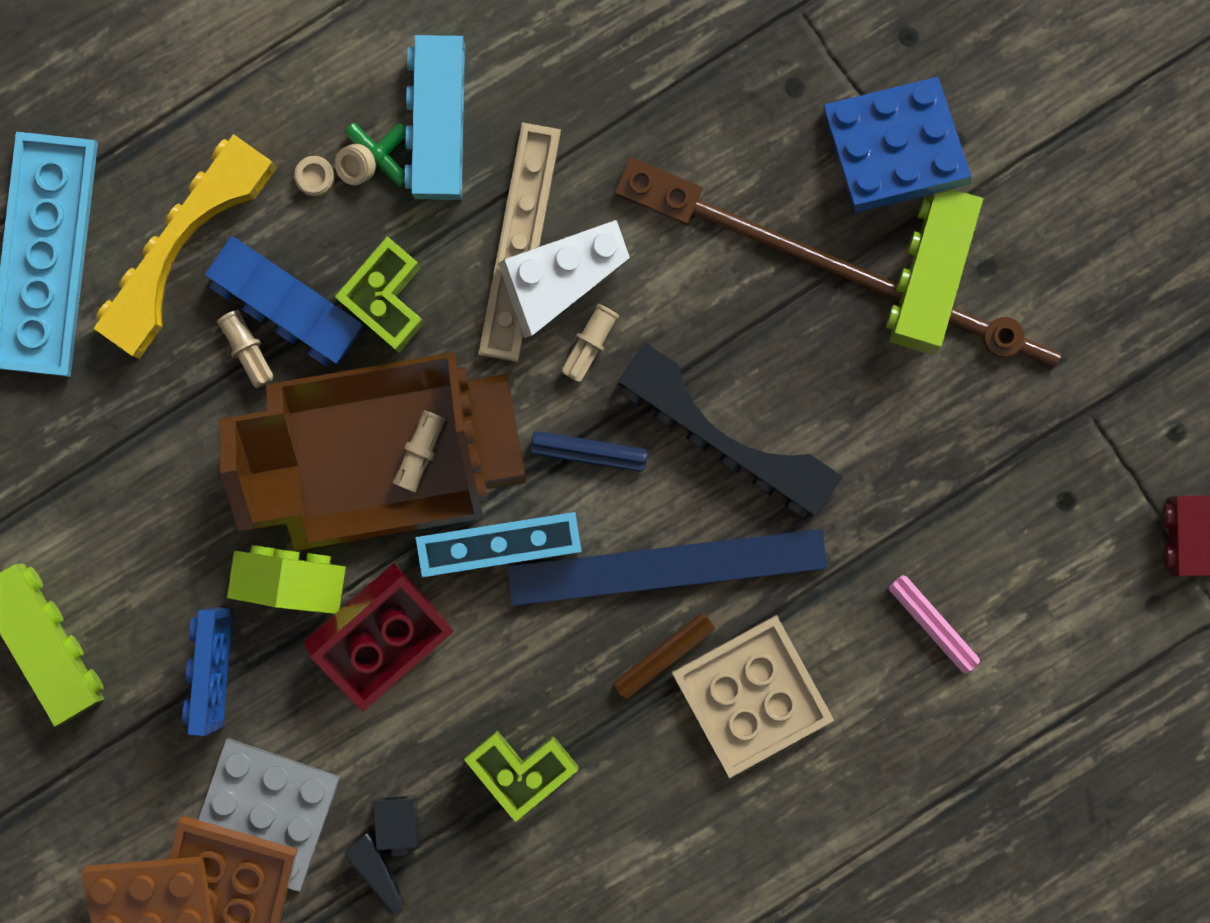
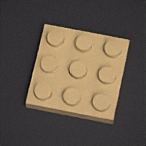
[672,615,834,778]

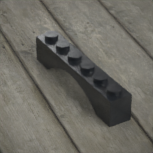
[618,342,843,519]

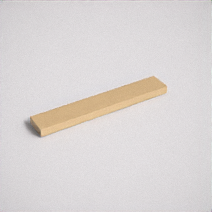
[479,122,561,363]

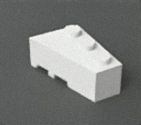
[498,220,630,338]

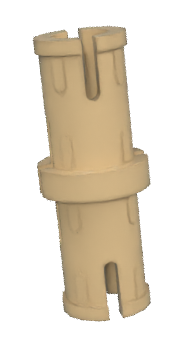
[392,410,447,493]

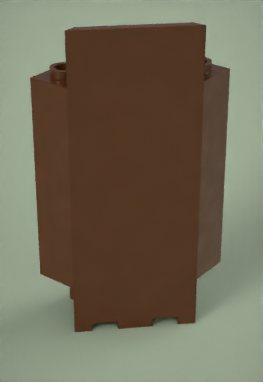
[219,352,526,551]

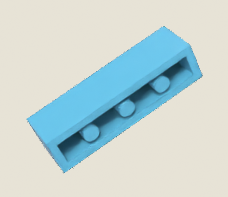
[405,35,465,200]
[416,512,582,577]

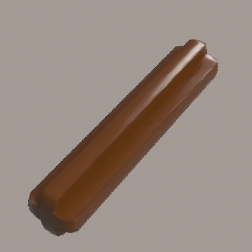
[613,613,715,699]

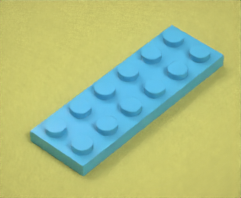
[0,132,98,377]

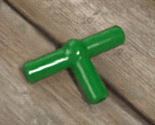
[344,123,406,187]

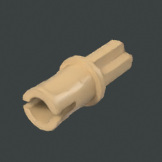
[562,304,619,382]
[217,310,273,388]

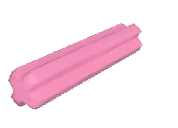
[889,575,980,674]

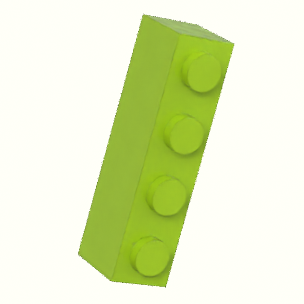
[886,189,983,355]
[0,564,104,726]

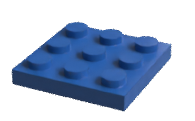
[824,77,972,213]
[182,607,234,736]

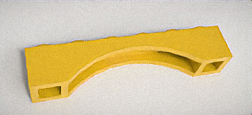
[94,134,277,359]

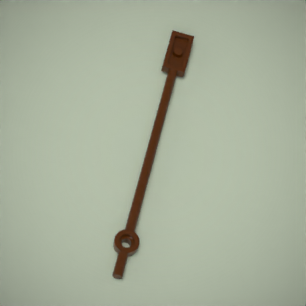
[615,156,1061,368]

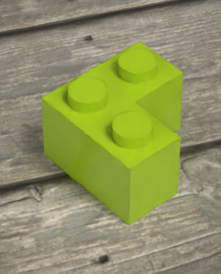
[335,236,425,353]
[227,545,346,614]
[464,730,578,822]

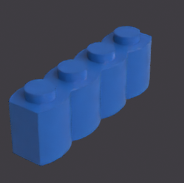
[205,235,365,367]

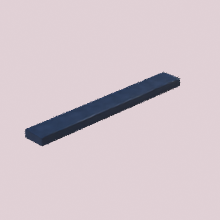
[507,529,827,605]

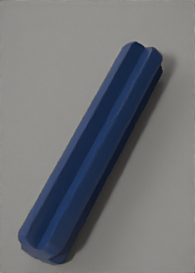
[530,431,647,472]

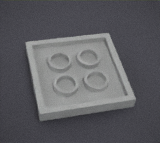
[198,738,340,892]

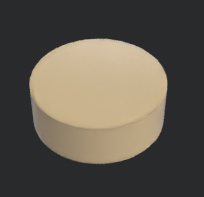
[335,144,376,185]
[294,156,335,197]

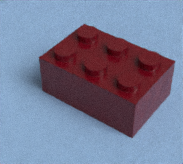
[304,563,454,712]

